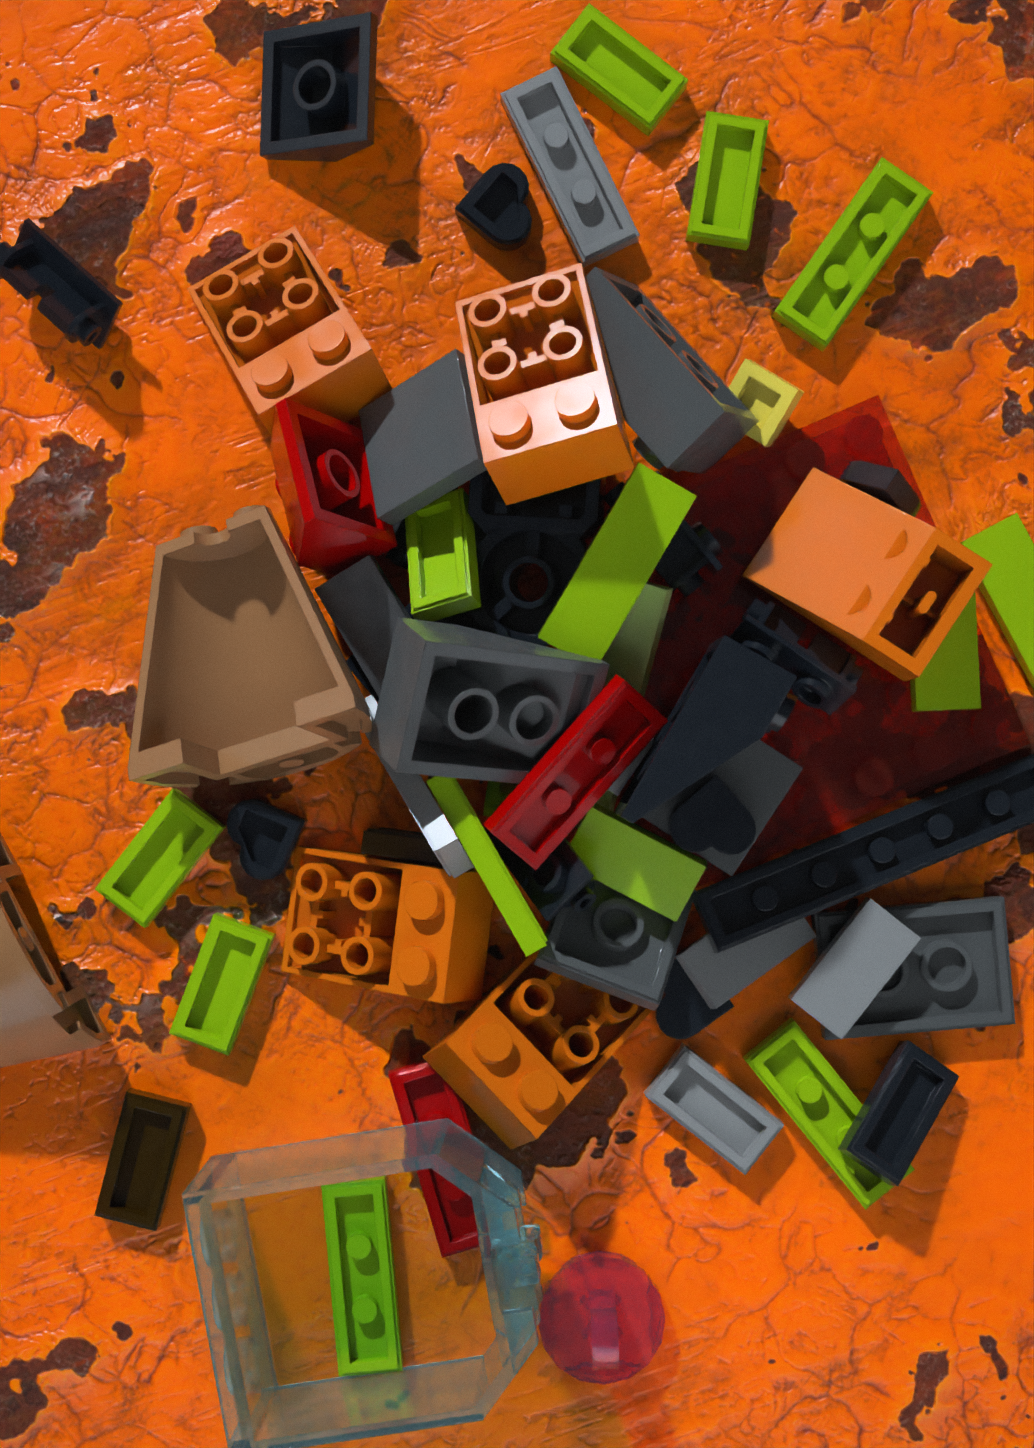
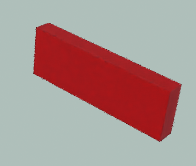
[483,674,668,871]
[388,1060,503,1258]

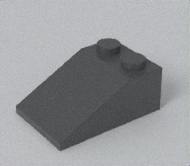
[586,267,759,474]
[369,617,610,784]

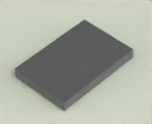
[811,896,1015,1040]

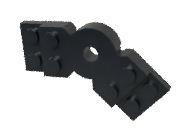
[346,470,607,702]

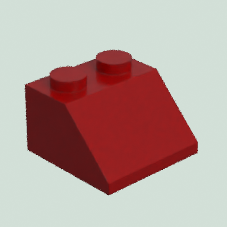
[270,398,398,576]

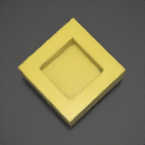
[729,358,804,447]

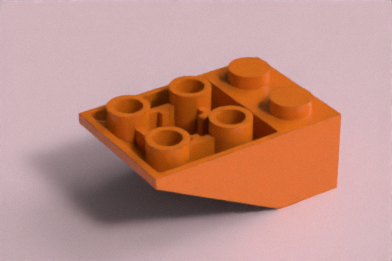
[187,226,392,436]
[455,263,635,506]
[742,467,993,682]
[281,846,494,1004]
[423,950,652,1150]

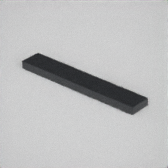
[691,753,1034,953]

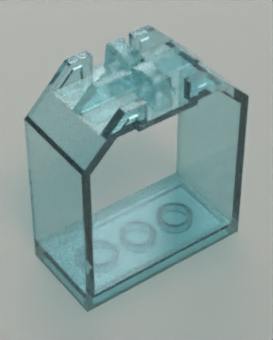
[181,1118,544,1448]

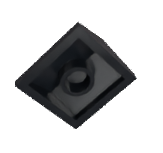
[260,12,378,162]

